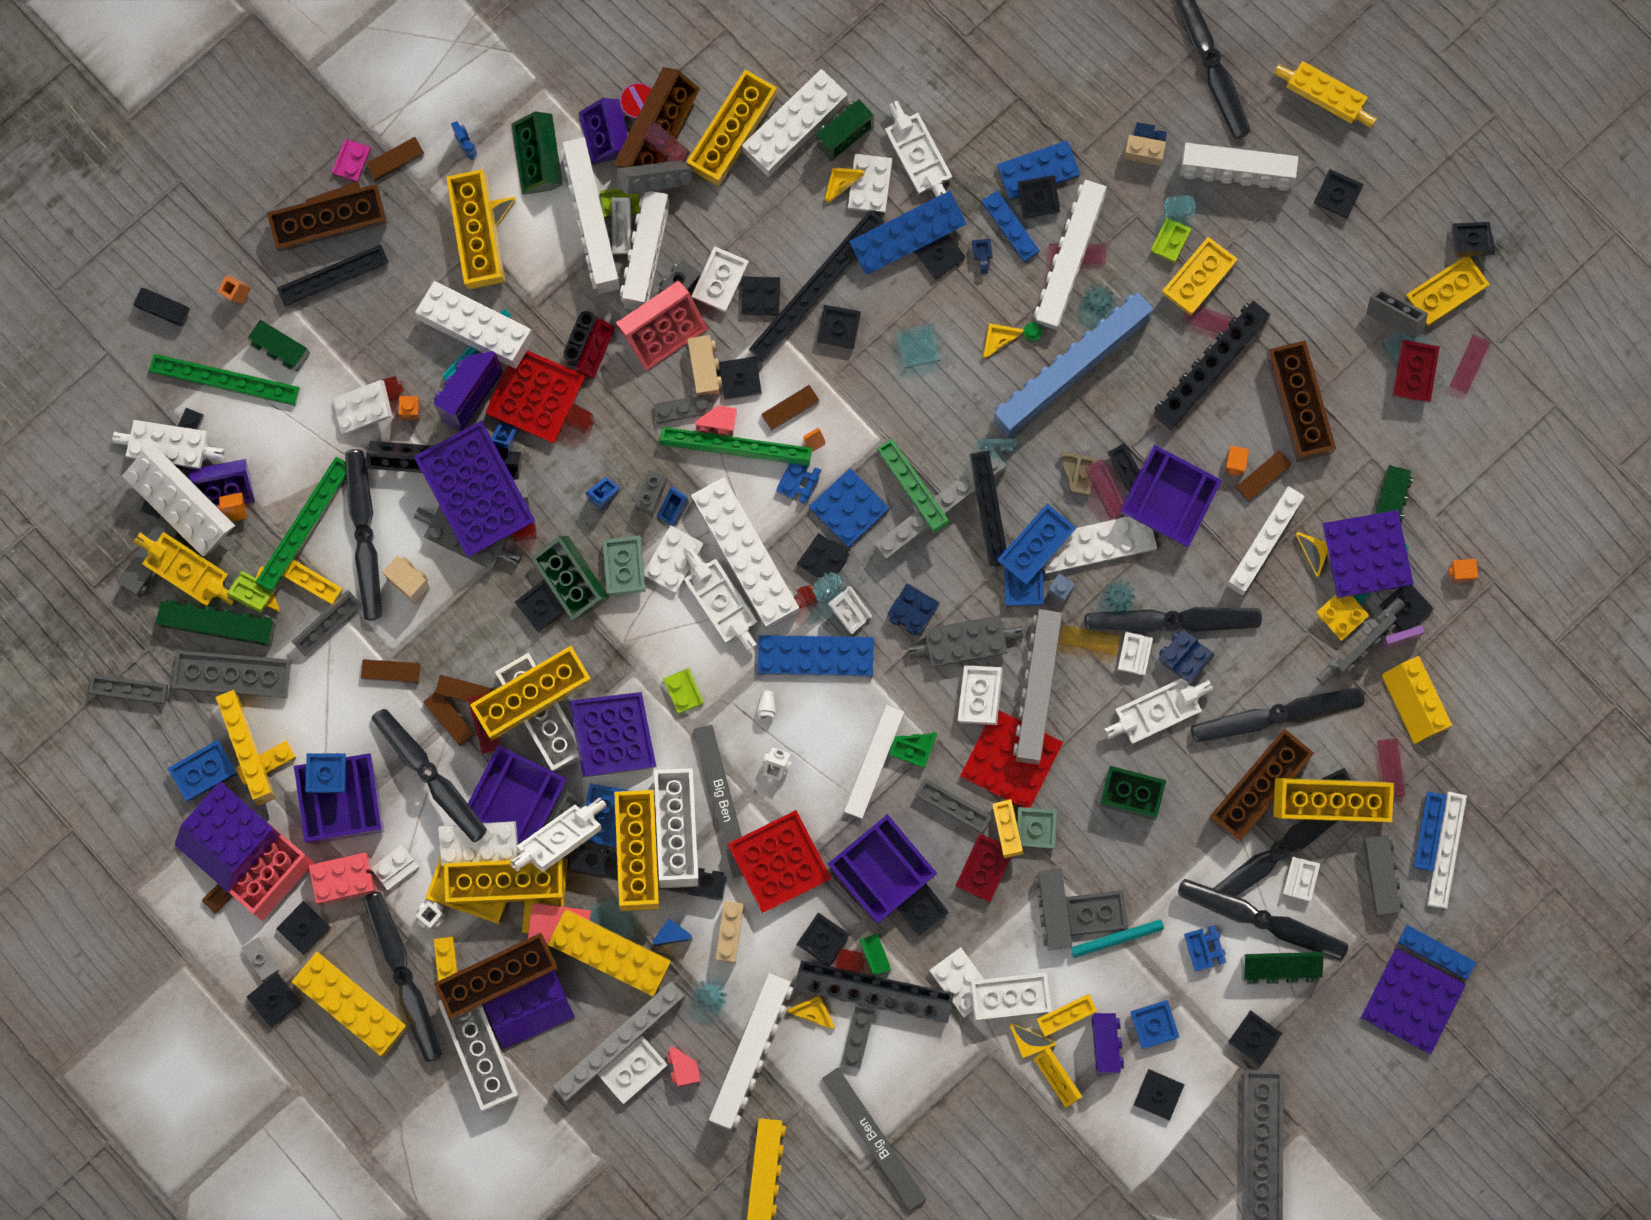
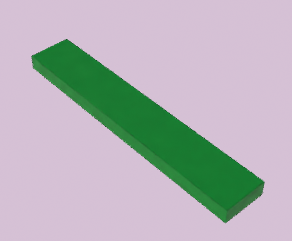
[876,439,951,534]

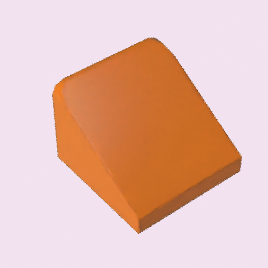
[803,428,826,452]

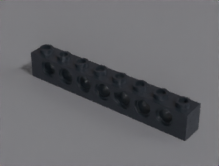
[1154,300,1271,430]
[366,441,521,480]
[569,845,727,901]
[795,960,954,1023]

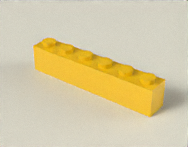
[216,690,276,806]
[747,1118,786,1220]

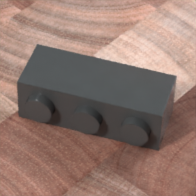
[1366,288,1428,340]

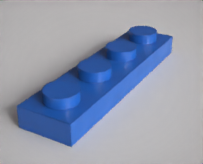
[981,191,1040,262]
[1413,791,1447,872]
[1397,925,1477,980]

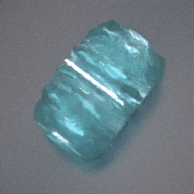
[1164,195,1196,219]
[1082,284,1115,316]
[812,572,846,606]
[1103,579,1135,612]
[694,979,727,1012]

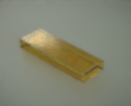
[1060,625,1120,656]

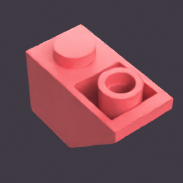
[695,406,737,436]
[667,1047,701,1087]

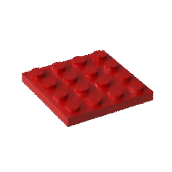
[485,350,586,444]
[960,710,1063,808]
[727,810,832,914]

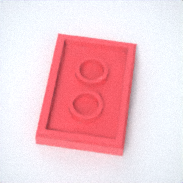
[528,903,591,944]

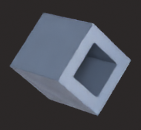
[1047,574,1075,604]

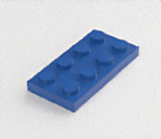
[997,140,1080,200]
[997,503,1076,585]

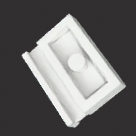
[828,586,872,634]
[1118,632,1153,676]
[371,845,419,891]
[1283,857,1320,902]

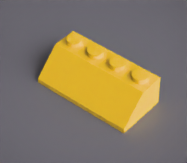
[1381,656,1452,744]

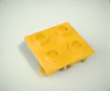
[1316,594,1369,641]

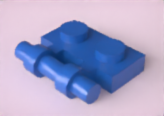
[451,121,477,160]
[776,463,822,504]
[1183,925,1227,972]

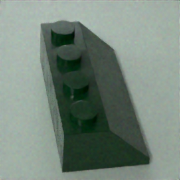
[511,111,563,195]
[531,536,609,621]
[1241,952,1324,985]

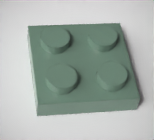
[1017,807,1057,849]

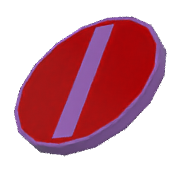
[620,83,652,119]

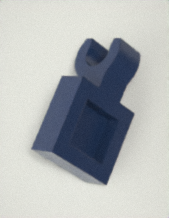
[1134,122,1167,142]
[972,239,993,274]

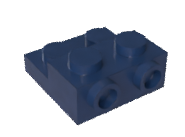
[887,583,940,636]
[1159,630,1215,684]

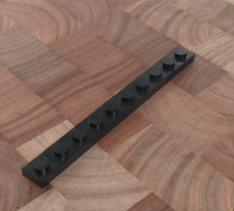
[749,209,885,362]

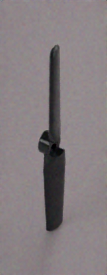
[1176,0,1251,139]
[345,449,382,621]
[1084,607,1262,632]
[1191,687,1365,742]
[371,709,487,842]
[1213,819,1339,896]
[1178,879,1348,960]
[363,892,442,1062]

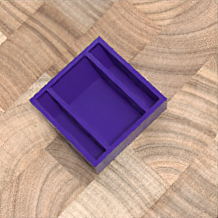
[434,351,503,432]
[1120,445,1222,548]
[468,745,567,844]
[294,753,384,845]
[174,781,280,892]
[828,814,938,924]
[484,972,575,1050]

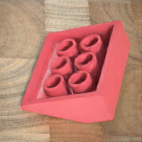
[616,280,708,371]
[229,823,314,922]

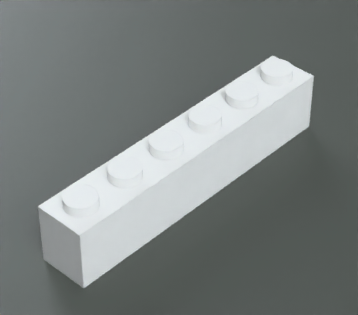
[1227,486,1305,596]

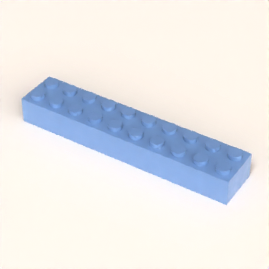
[993,292,1154,438]

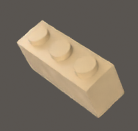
[688,335,723,396]
[716,901,744,964]

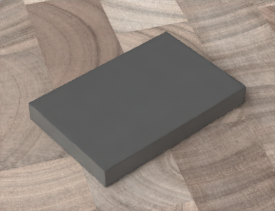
[1066,890,1128,936]

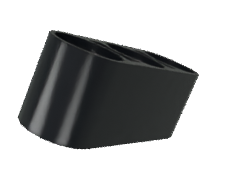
[133,287,190,326]
[564,311,596,366]

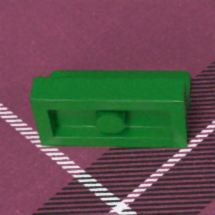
[859,933,892,976]

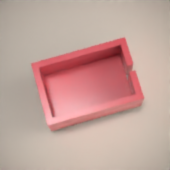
[309,852,376,906]

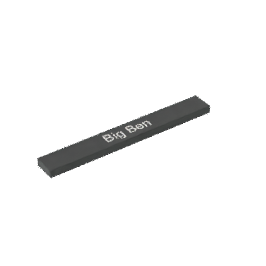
[694,724,742,878]
[822,1068,926,1210]

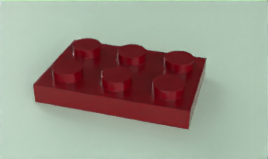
[1392,340,1440,403]
[955,833,1011,903]

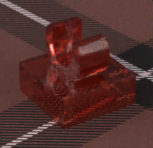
[794,585,820,608]

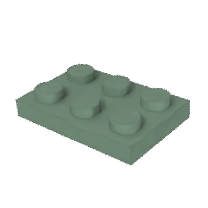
[603,536,646,596]

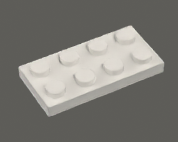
[438,821,519,866]
[969,972,1052,1021]

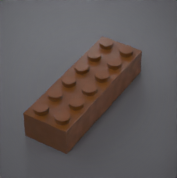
[613,67,700,168]
[267,184,388,252]
[1267,340,1336,462]
[1208,728,1314,844]
[433,933,559,1021]

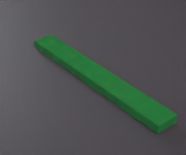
[148,354,300,406]
[659,427,813,466]
[255,457,347,593]

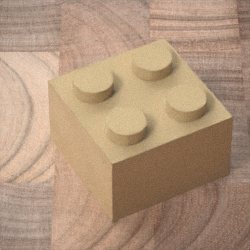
[382,555,430,604]

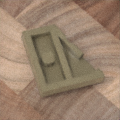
[1060,451,1097,496]

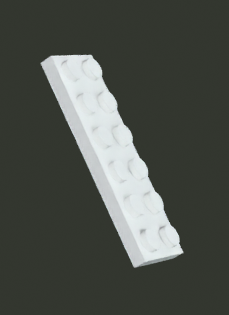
[1043,516,1157,575]

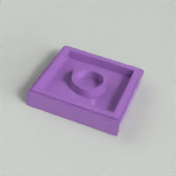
[1381,625,1424,651]

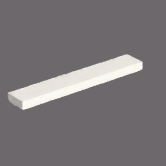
[844,705,904,819]
[1427,792,1467,910]

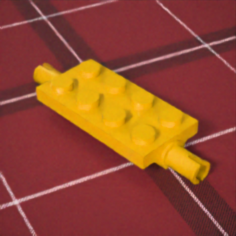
[1273,61,1377,128]
[133,532,235,606]

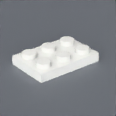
[848,154,892,214]
[691,246,749,313]
[333,380,393,435]
[644,525,704,594]
[958,666,1003,725]
[929,947,984,1018]
[598,1036,668,1104]

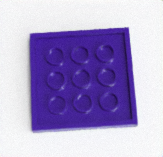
[1322,510,1414,599]
[568,692,657,777]
[1360,948,1466,1055]

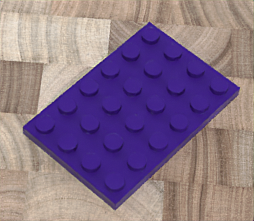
[414,420,536,558]

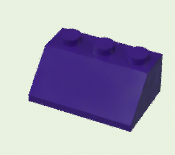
[579,98,628,165]
[190,459,255,507]
[1091,1013,1124,1075]

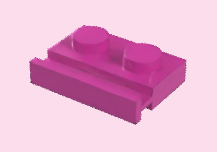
[332,139,371,182]

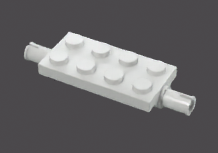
[885,101,952,197]
[112,420,225,469]
[684,549,758,651]
[1104,678,1214,745]
[510,798,606,872]

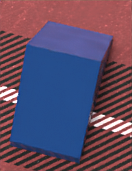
[491,421,518,451]
[585,477,620,511]
[657,487,689,526]
[653,919,693,946]

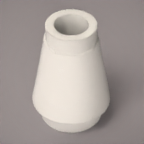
[757,690,776,720]

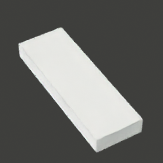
[612,197,631,255]

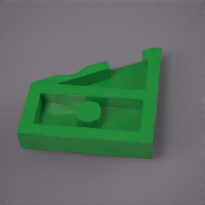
[888,732,938,769]

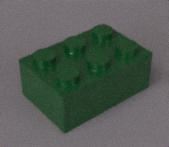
[816,99,874,162]
[1099,766,1166,821]

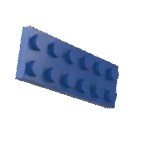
[849,191,967,275]
[758,635,874,676]

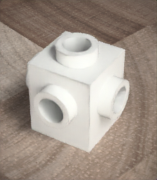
[762,747,792,781]
[416,901,445,930]

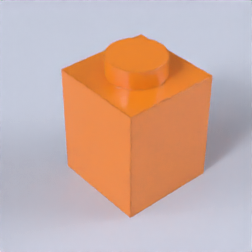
[217,275,251,304]
[398,396,421,420]
[1225,446,1249,477]
[217,492,247,522]
[1448,559,1478,583]

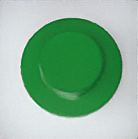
[1023,322,1042,341]

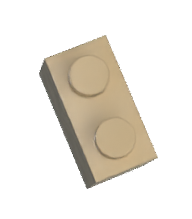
[1124,135,1166,166]

